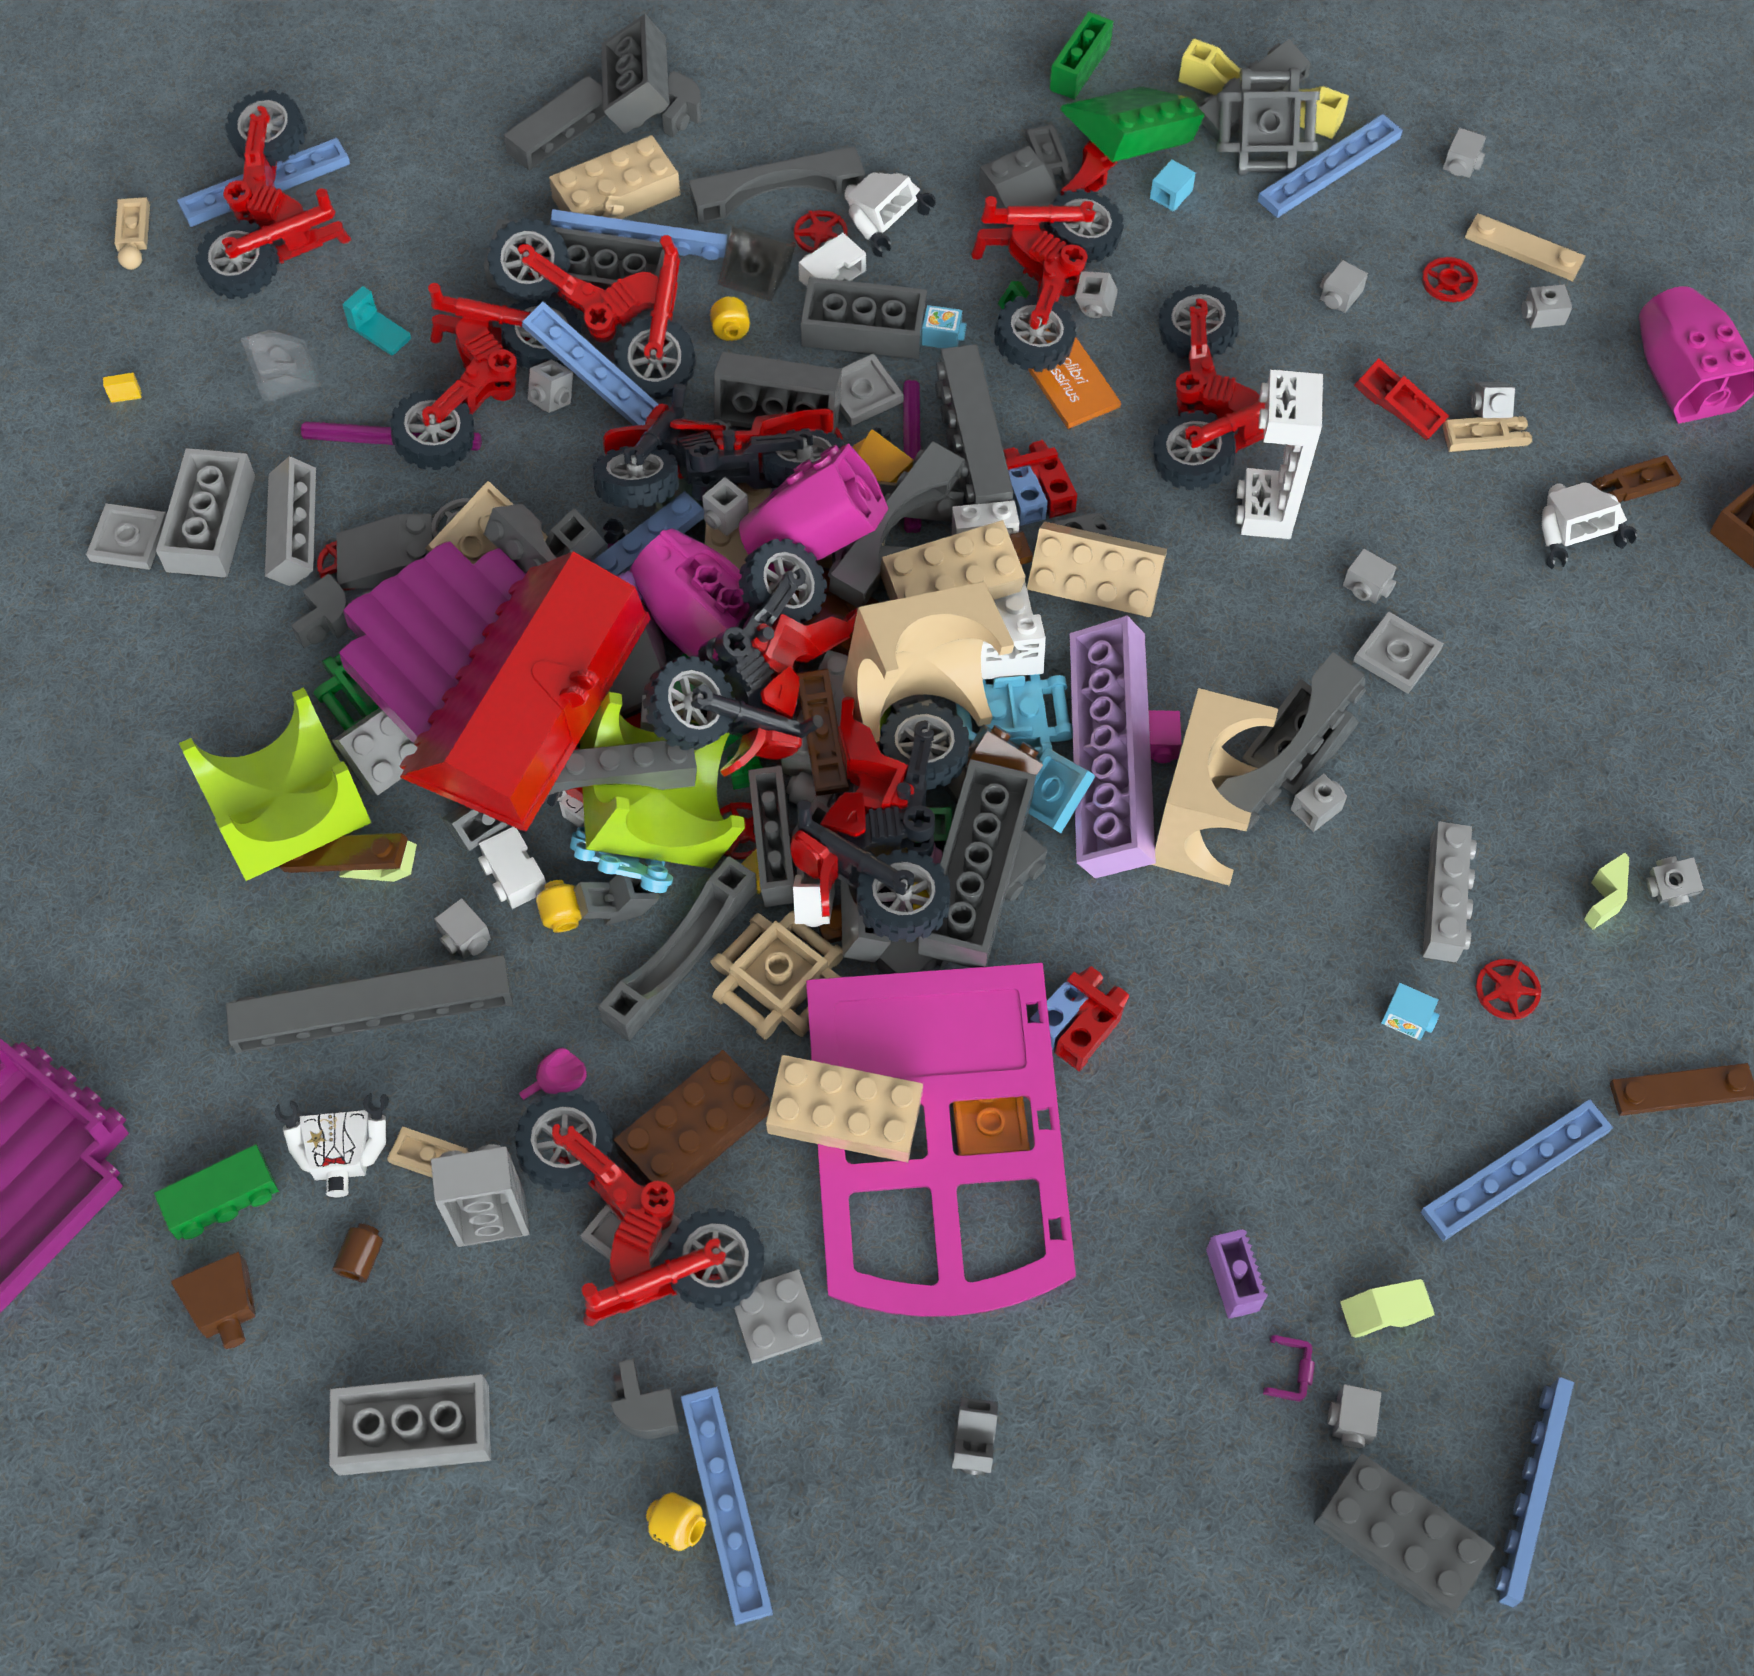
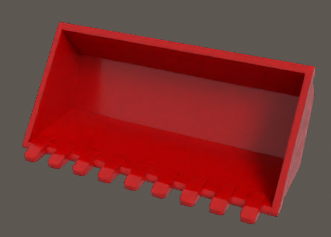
[399,551,651,831]

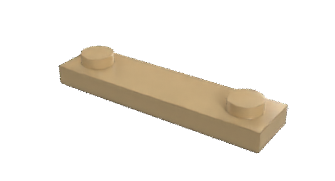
[1465,213,1586,281]

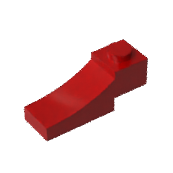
[1061,140,1118,196]
[1353,358,1449,441]

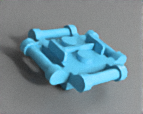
[956,674,1073,758]

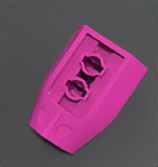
[1639,286,1754,424]
[739,443,888,574]
[630,528,750,660]

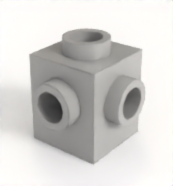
[528,359,573,413]
[1646,856,1704,907]

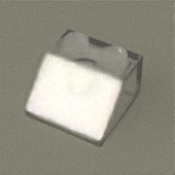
[240,330,322,404]

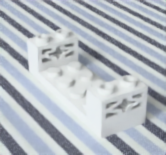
[1236,370,1323,539]
[952,501,1046,680]

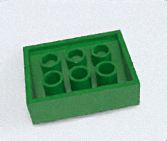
[1060,87,1205,162]

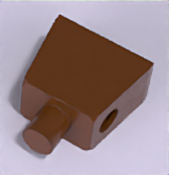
[171,1252,256,1349]

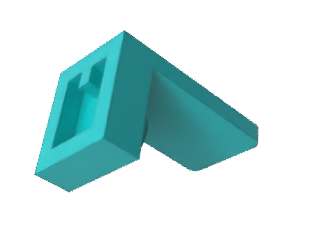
[342,286,411,355]

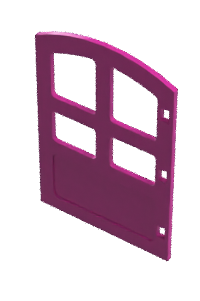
[806,963,1076,1317]

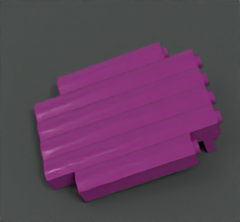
[339,541,526,748]
[0,1038,129,1313]

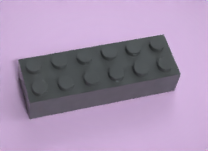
[483,219,665,312]
[935,344,1013,505]
[918,759,1036,968]

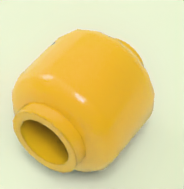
[710,297,750,341]
[536,880,582,933]
[646,1492,706,1551]

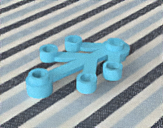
[570,827,673,893]

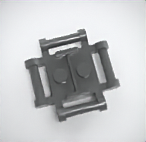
[1216,68,1320,175]

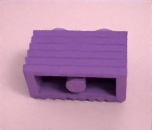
[1206,1229,1268,1318]

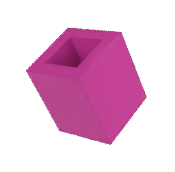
[1148,710,1182,763]

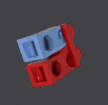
[1003,440,1077,526]
[1029,966,1129,1072]

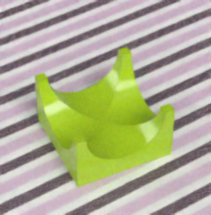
[179,687,371,881]
[580,692,745,869]

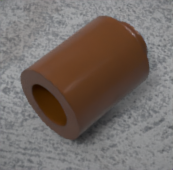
[332,1223,383,1283]

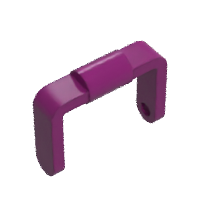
[1263,1335,1315,1402]

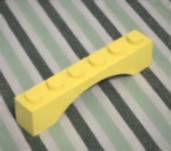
[1178,39,1349,139]

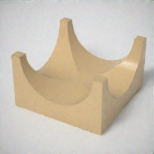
[842,582,1014,748]
[1151,688,1278,886]

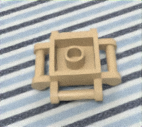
[710,911,844,1040]

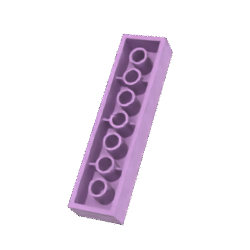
[1070,616,1156,878]

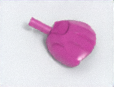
[519,1048,587,1100]

